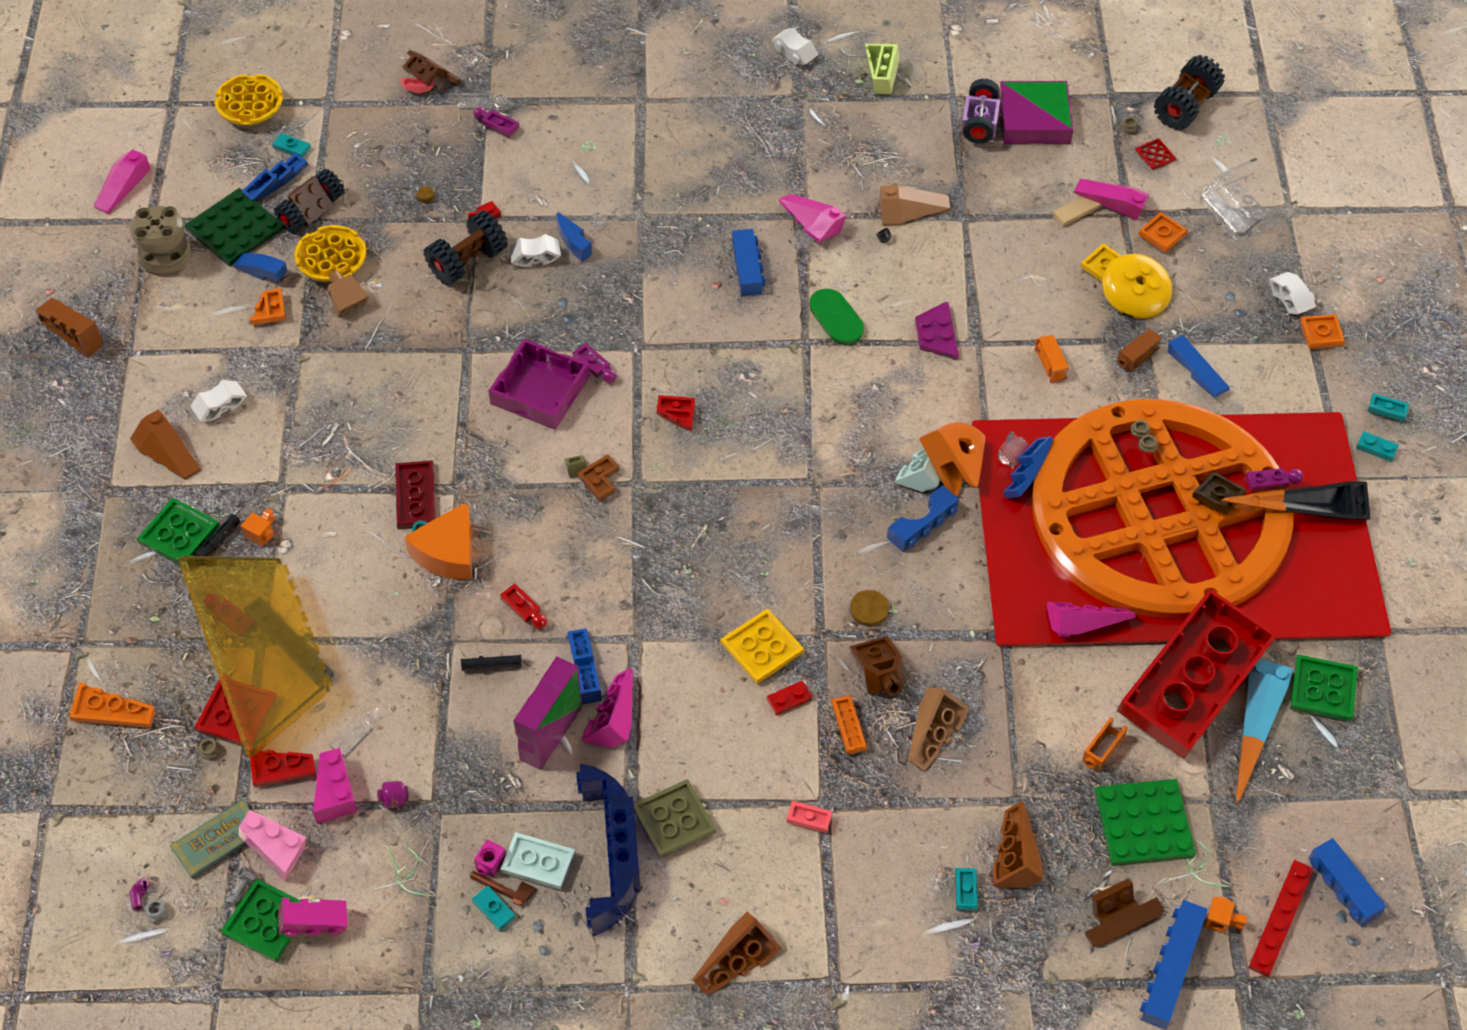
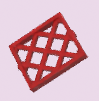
[1135,138,1176,170]

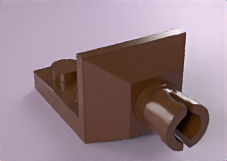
[850,636,906,696]

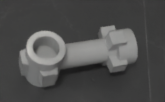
[225,866,258,907]

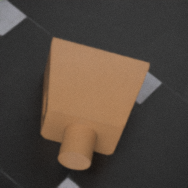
[327,270,369,317]

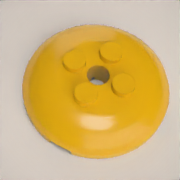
[215,74,283,126]
[295,225,366,282]
[1102,254,1173,319]

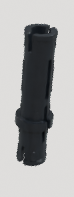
[193,514,241,562]
[461,654,522,672]

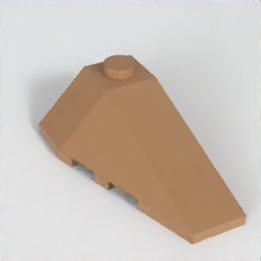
[880,185,950,226]
[909,688,969,771]

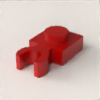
[468,201,501,219]

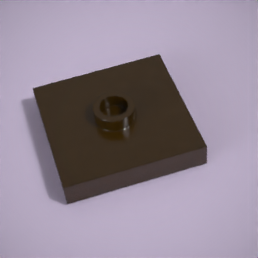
[1192,472,1246,515]

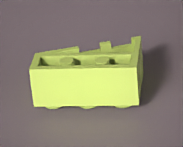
[865,44,899,94]

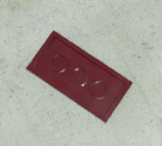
[395,460,436,529]

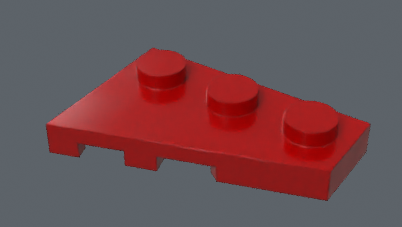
[249,748,316,787]

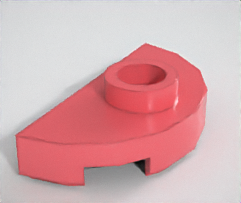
[401,78,434,94]

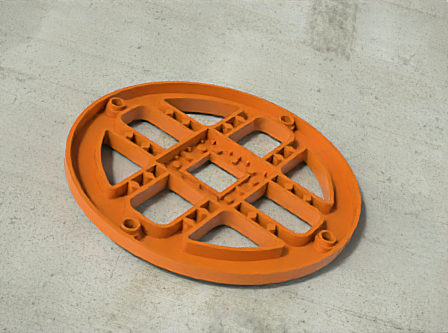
[1032,399,1294,619]

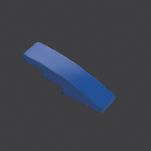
[241,152,309,201]
[1003,436,1053,498]

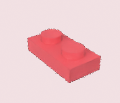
[786,801,833,833]

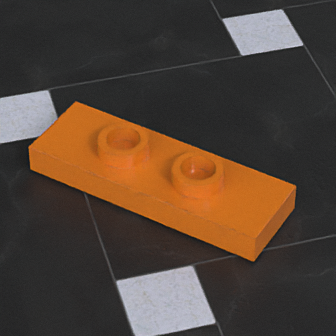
[831,695,867,755]

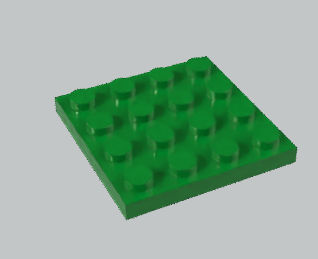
[1094,779,1196,866]

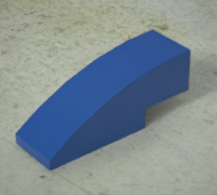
[556,212,592,262]
[233,253,287,283]

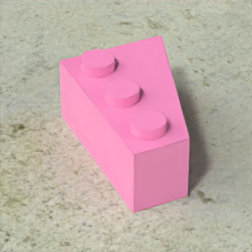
[239,810,306,881]

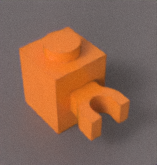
[241,507,276,546]
[1204,896,1247,934]

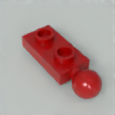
[500,583,547,629]

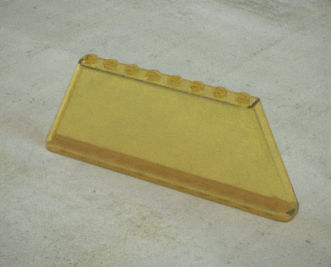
[177,556,333,758]

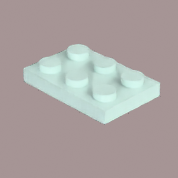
[501,832,575,890]

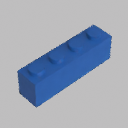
[732,229,765,296]
[1308,838,1386,926]

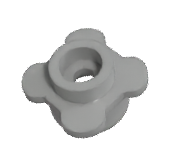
[144,899,169,923]

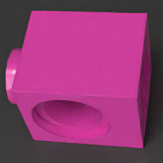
[474,839,506,877]

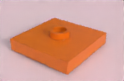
[1138,212,1188,253]
[1300,314,1345,349]

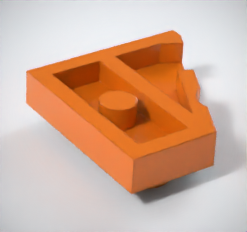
[250,288,286,325]

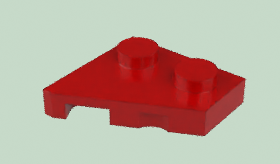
[657,395,695,431]

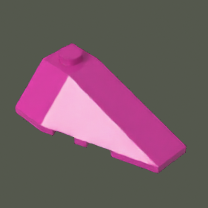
[94,149,151,214]
[1073,178,1150,221]
[1047,602,1136,637]
[582,668,633,748]

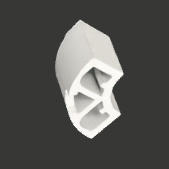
[772,28,819,65]
[510,234,561,267]
[1269,272,1316,314]
[190,380,247,422]

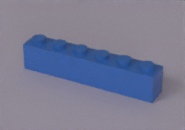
[1139,899,1208,1030]

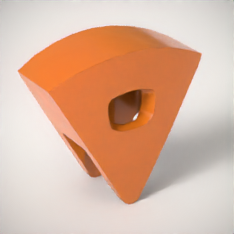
[919,422,985,496]
[404,504,472,580]

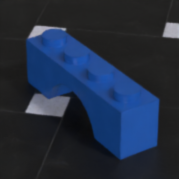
[887,485,959,552]

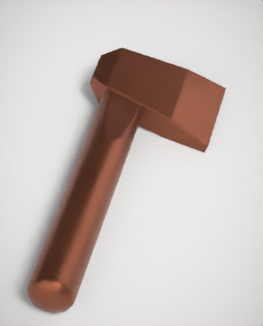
[470,871,537,906]

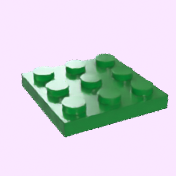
[137,498,220,567]
[1290,654,1358,722]
[220,879,301,962]

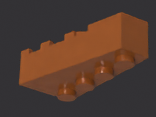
[35,298,104,358]

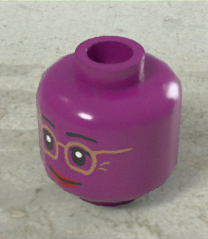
[377,781,409,808]

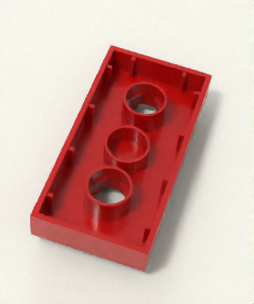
[1117,589,1277,759]

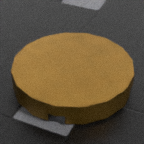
[850,590,889,627]

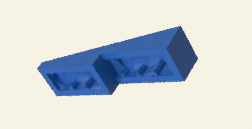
[1168,335,1229,398]
[567,628,602,705]

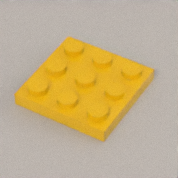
[720,608,804,684]

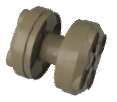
[130,206,191,274]

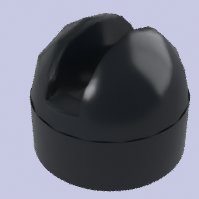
[876,228,891,243]

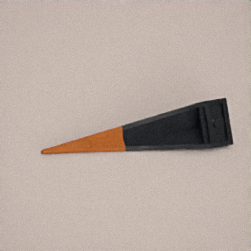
[1221,481,1371,521]

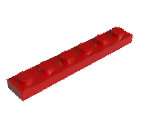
[1248,859,1314,977]

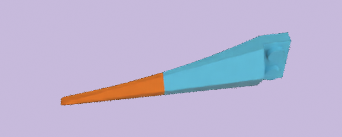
[1236,659,1293,803]

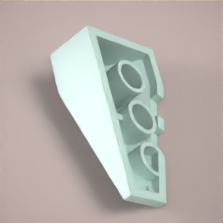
[895,444,941,492]

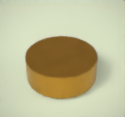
[417,186,435,203]

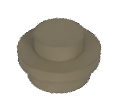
[1121,117,1138,133]
[1131,420,1150,438]
[1138,435,1158,453]
[198,739,219,759]

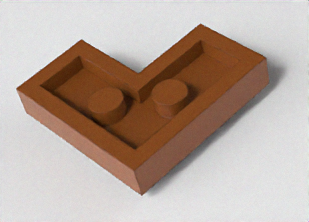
[577,454,619,501]

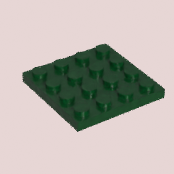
[184,188,284,267]

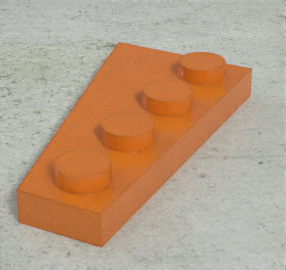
[69,682,156,728]

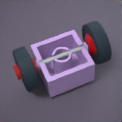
[961,79,1000,144]

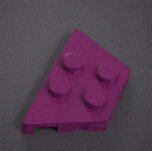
[915,302,959,360]

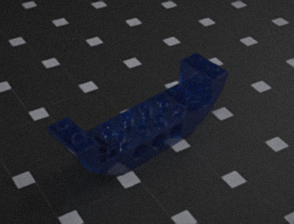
[576,763,641,936]

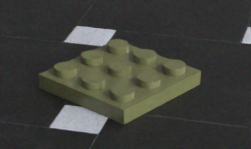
[632,779,716,859]

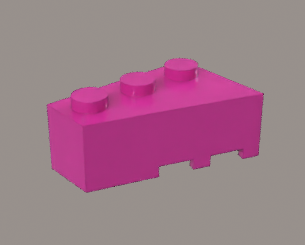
[313,748,357,823]
[279,898,347,937]

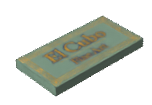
[170,800,250,879]

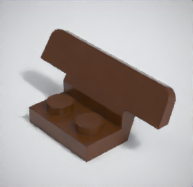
[402,50,461,86]
[1085,878,1163,947]

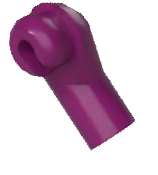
[129,878,150,911]

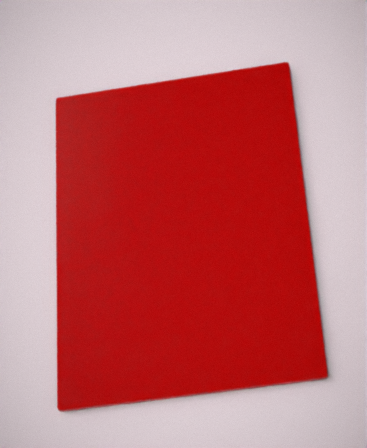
[972,412,1391,646]

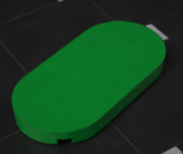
[809,289,864,345]

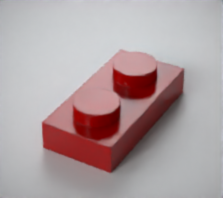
[767,680,812,715]

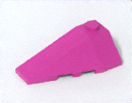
[779,194,846,243]

